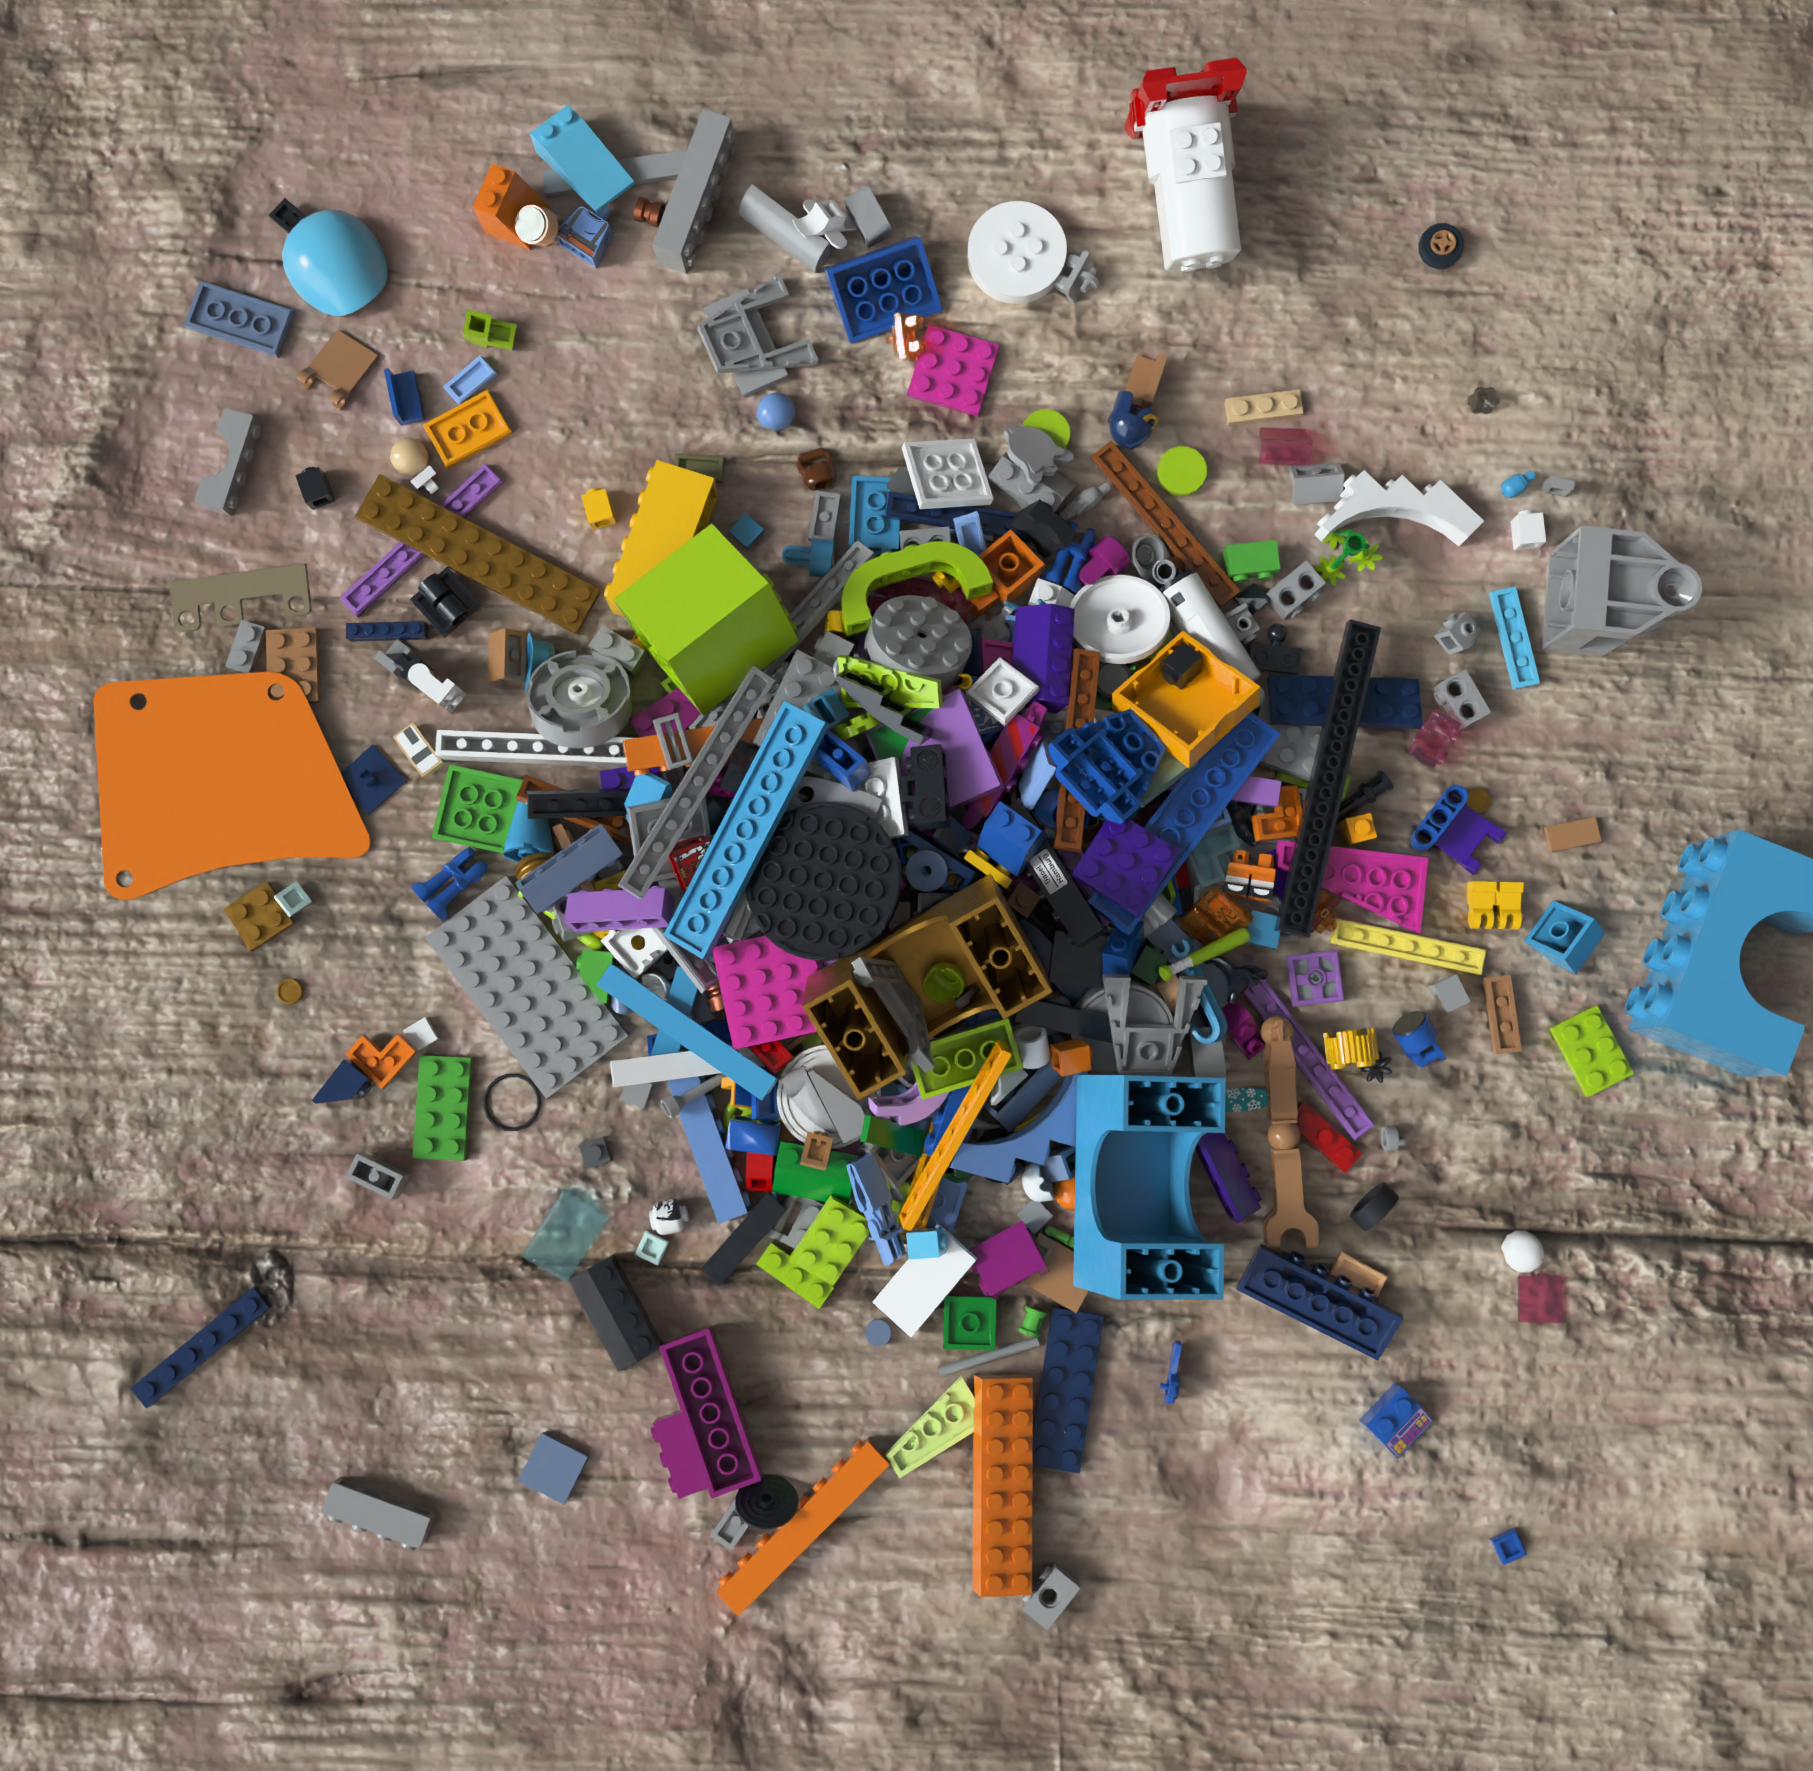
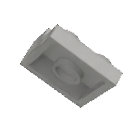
[858,1117,919,1189]

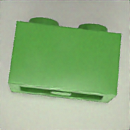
[1223,540,1280,583]

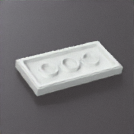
[873,1224,978,1337]

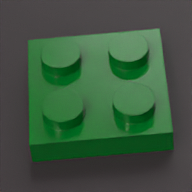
[943,1295,996,1351]

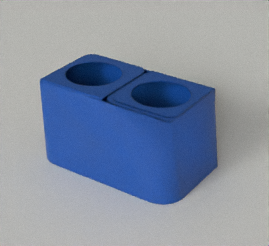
[725,1115,782,1155]

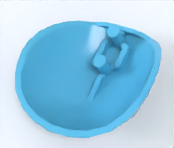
[282,210,388,316]

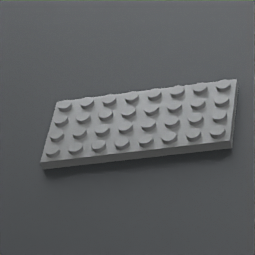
[425,876,629,1099]

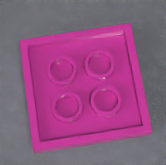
[907,324,999,417]

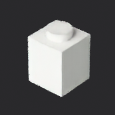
[1510,510,1546,551]

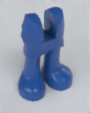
[1039,521,1096,595]
[411,847,488,922]

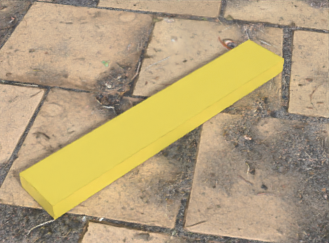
[1329,918,1486,975]

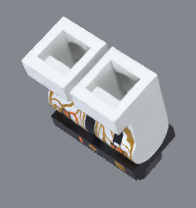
[394,653,467,714]

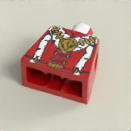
[668,835,711,893]

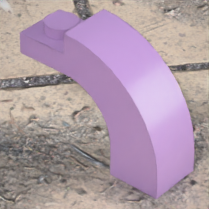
[867,1082,949,1125]

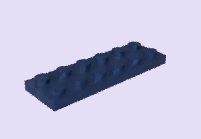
[1267,674,1423,729]
[1032,1307,1104,1474]

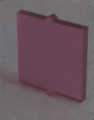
[1518,1273,1563,1325]

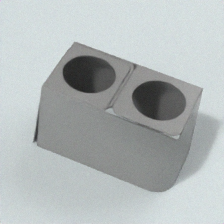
[844,186,892,248]

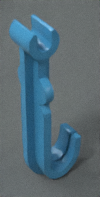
[1171,938,1228,1044]

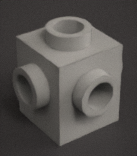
[1434,611,1482,655]

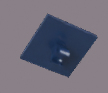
[341,745,407,815]

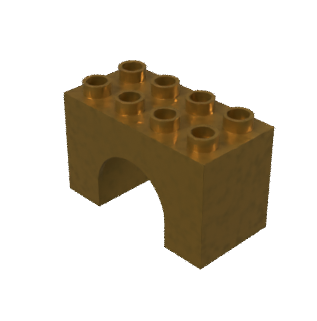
[802,874,1052,1100]

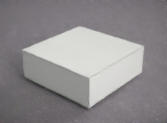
[403,1017,439,1052]

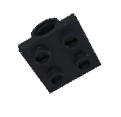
[410,566,482,638]

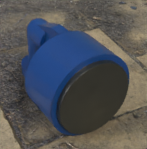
[1392,1011,1446,1067]

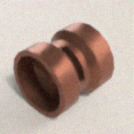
[633,196,665,228]

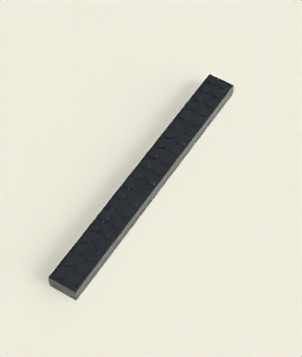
[1274,619,1381,938]

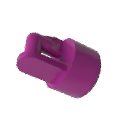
[1079,536,1130,586]

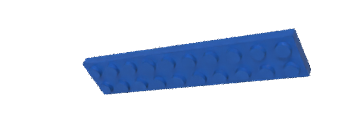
[1087,712,1280,935]

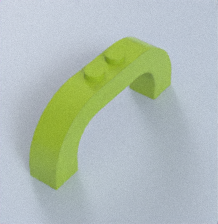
[841,541,993,636]

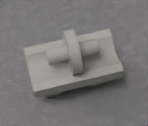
[1055,250,1099,303]

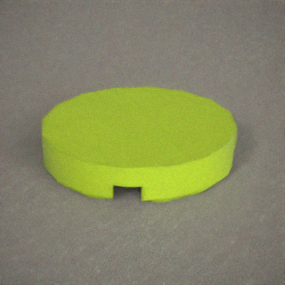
[1023,409,1070,449]
[1157,446,1207,497]

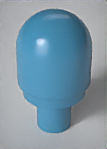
[1501,470,1536,498]

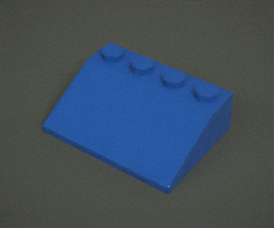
[823,236,943,343]

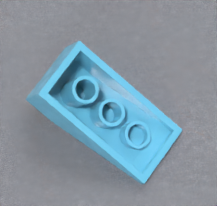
[530,105,635,213]

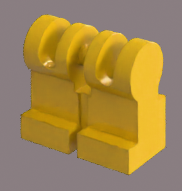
[1467,881,1524,930]

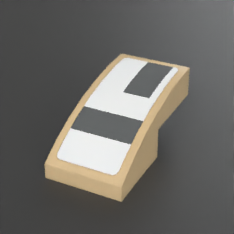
[393,722,444,779]

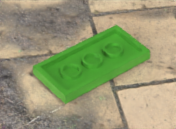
[413,1055,473,1161]

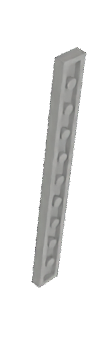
[689,541,877,729]
[618,666,775,900]

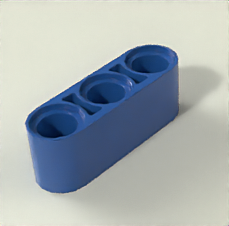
[1410,785,1468,852]

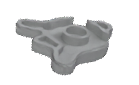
[1004,425,1074,486]

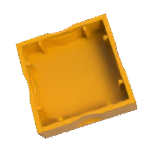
[1112,631,1260,768]

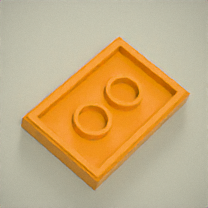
[423,389,513,469]

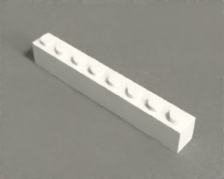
[435,730,633,767]

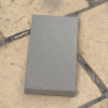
[703,288,788,398]

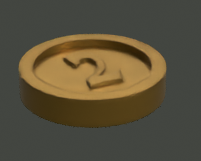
[1465,788,1491,814]
[276,979,303,1004]

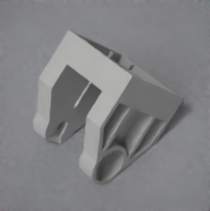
[1541,526,1703,657]

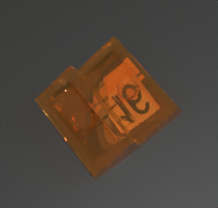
[1178,884,1254,946]

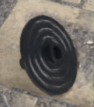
[735,1475,799,1530]

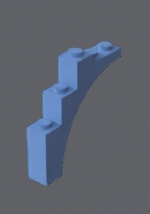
[948,1071,1088,1183]

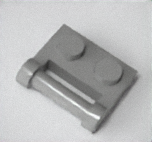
[766,1195,824,1249]

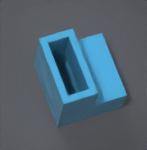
[803,687,850,729]

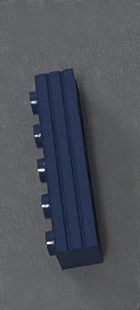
[346,621,428,642]

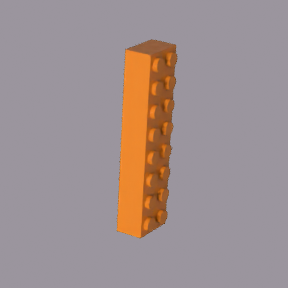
[973,1374,1033,1597]

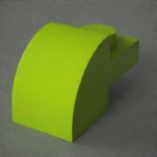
[463,309,517,351]

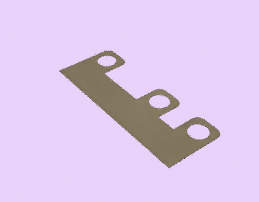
[169,563,310,632]

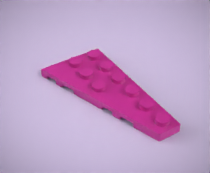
[1275,840,1429,934]

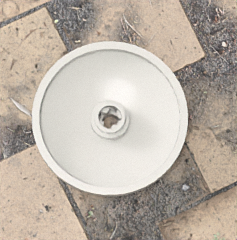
[1070,575,1170,664]

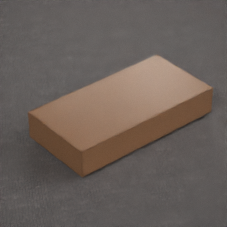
[1544,817,1601,853]

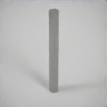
[938,1337,1040,1377]

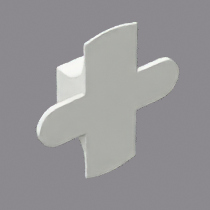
[792,200,857,249]

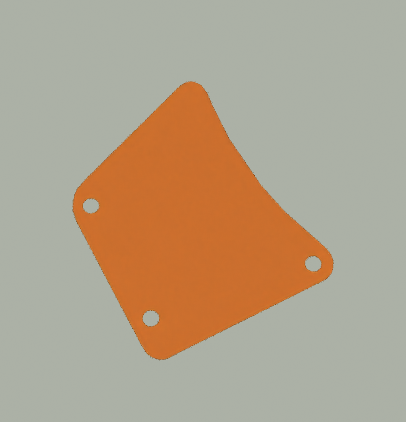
[93,672,370,900]

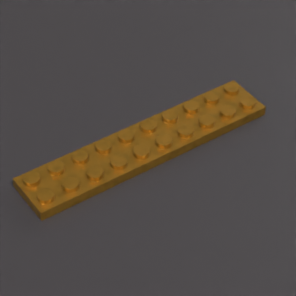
[355,474,601,635]

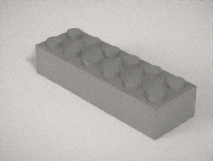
[652,109,737,274]

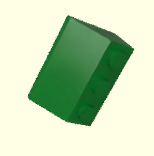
[772,1140,858,1204]

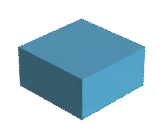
[1246,910,1280,950]

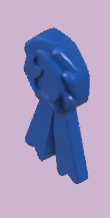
[1160,1340,1182,1404]

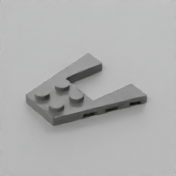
[697,273,819,374]
[1102,974,1208,1076]

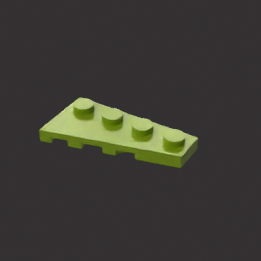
[838,654,943,708]

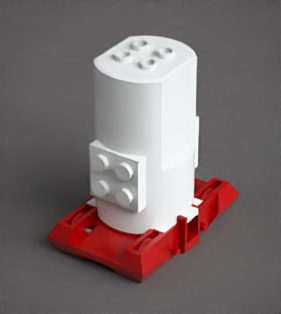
[1124,58,1247,272]

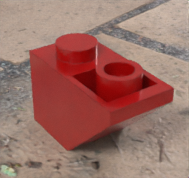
[746,1152,775,1192]

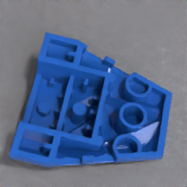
[1048,709,1167,824]

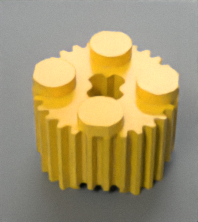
[1323,1028,1379,1069]

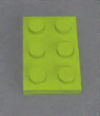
[1549,1005,1634,1097]
[789,1195,870,1286]

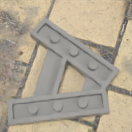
[851,957,935,1073]

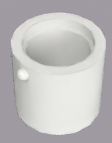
[1013,1024,1051,1069]

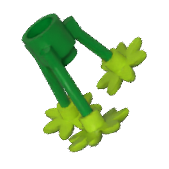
[1314,527,1383,586]

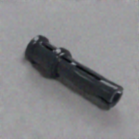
[1336,770,1394,825]

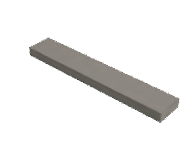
[542,150,687,197]

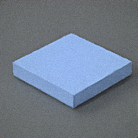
[1018,741,1056,810]

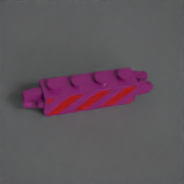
[963,701,1049,830]

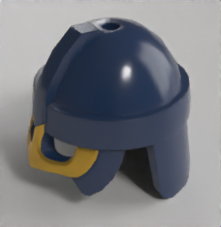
[1108,391,1160,450]

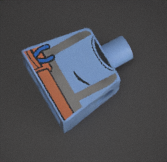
[556,206,613,268]

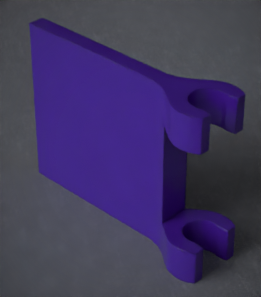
[1420,794,1507,875]

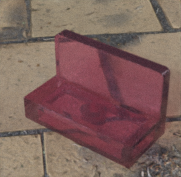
[1259,428,1313,465]

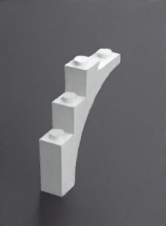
[1314,470,1484,546]

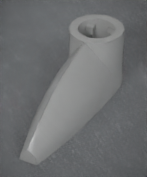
[780,1066,837,1134]

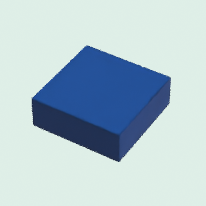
[1490,1528,1527,1565]

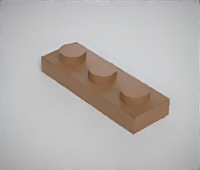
[1483,975,1522,1054]

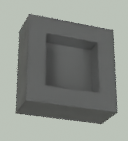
[579,1136,612,1169]

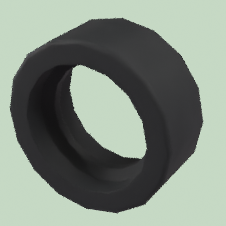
[1350,1182,1399,1231]

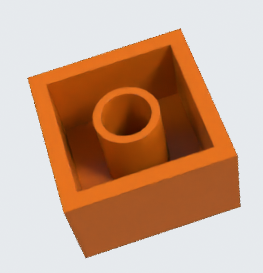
[978,529,1045,606]

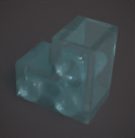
[1185,822,1240,891]

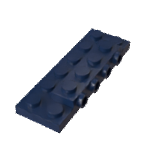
[1237,1244,1403,1361]

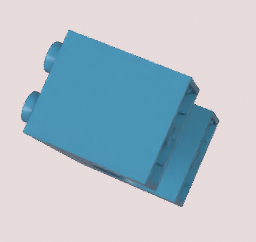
[1625,829,1813,1077]
[1073,1075,1226,1300]

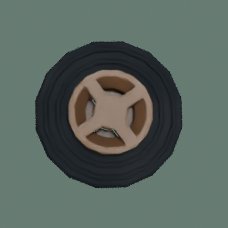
[1418,223,1464,269]

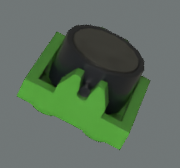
[1095,661,1136,710]

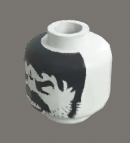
[649,1199,689,1235]

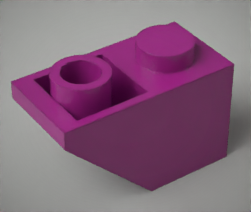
[1222,1002,1265,1061]

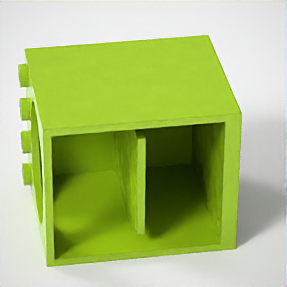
[613,523,799,716]

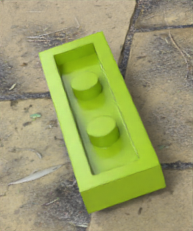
[756,1242,834,1309]

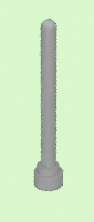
[661,1073,727,1119]

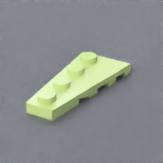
[885,1376,975,1479]

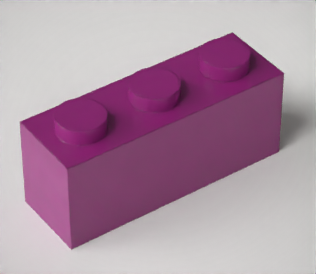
[651,1410,707,1499]

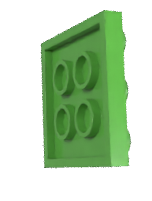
[432,764,523,854]

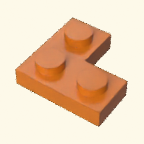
[1251,785,1302,842]
[346,1033,419,1089]

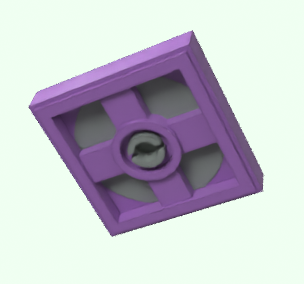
[1286,950,1345,1007]

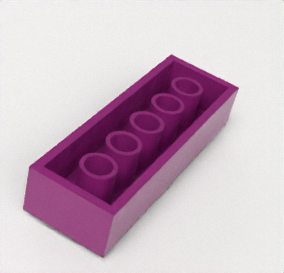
[659,1325,764,1499]

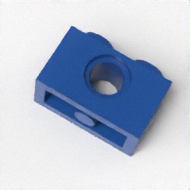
[1102,921,1144,976]

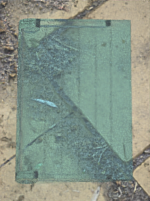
[522,1189,608,1283]

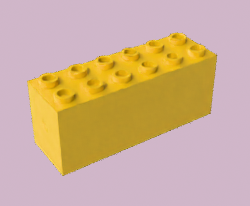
[604,460,718,617]

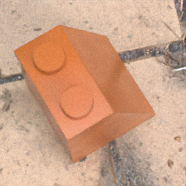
[472,163,549,250]

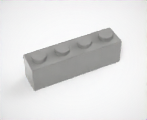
[321,1477,436,1550]

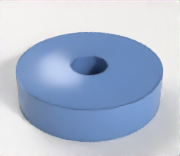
[906,849,948,892]

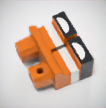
[1223,850,1276,903]

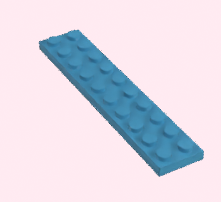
[663,701,830,960]

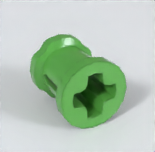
[1018,1305,1048,1338]

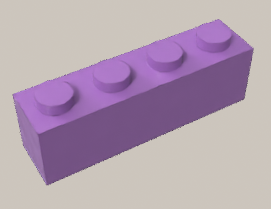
[564,886,674,932]

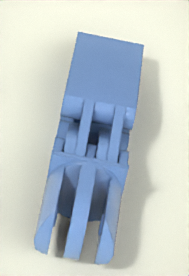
[846,1153,907,1266]

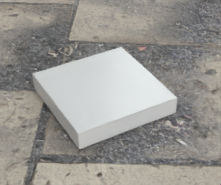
[965,657,1039,726]

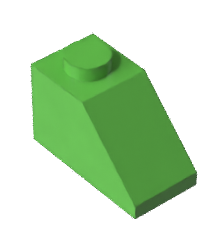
[576,949,616,1005]

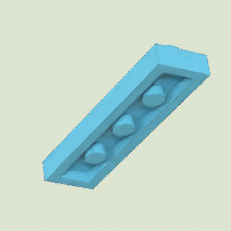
[1489,586,1540,690]

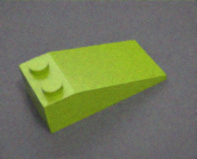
[909,1016,1023,1100]

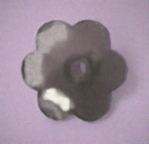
[1467,387,1500,414]

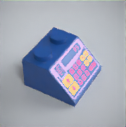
[1359,1383,1433,1459]

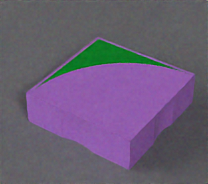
[865,689,1005,829]

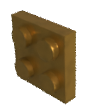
[224,881,296,951]

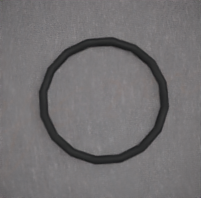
[483,1074,541,1131]

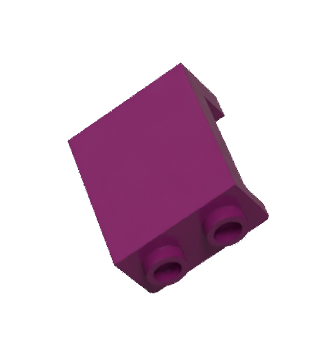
[968,1221,1050,1300]

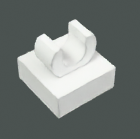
[411,465,439,495]

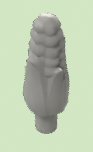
[1058,482,1111,520]

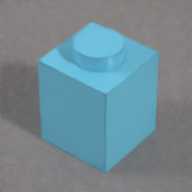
[906,1227,948,1259]

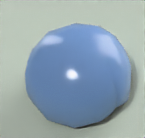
[756,393,795,432]

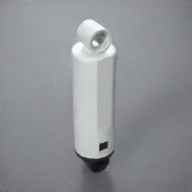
[1152,558,1265,709]

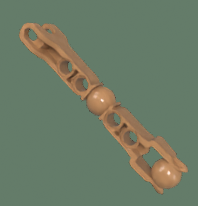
[1261,1015,1319,1251]

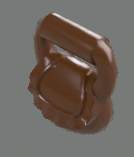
[797,447,837,491]

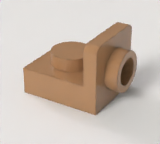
[800,1131,833,1171]

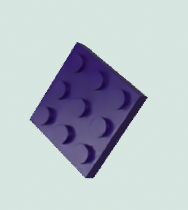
[1071,818,1180,918]

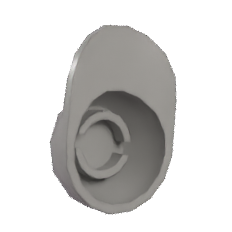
[1129,535,1172,587]

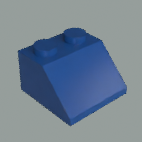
[976,801,1049,877]

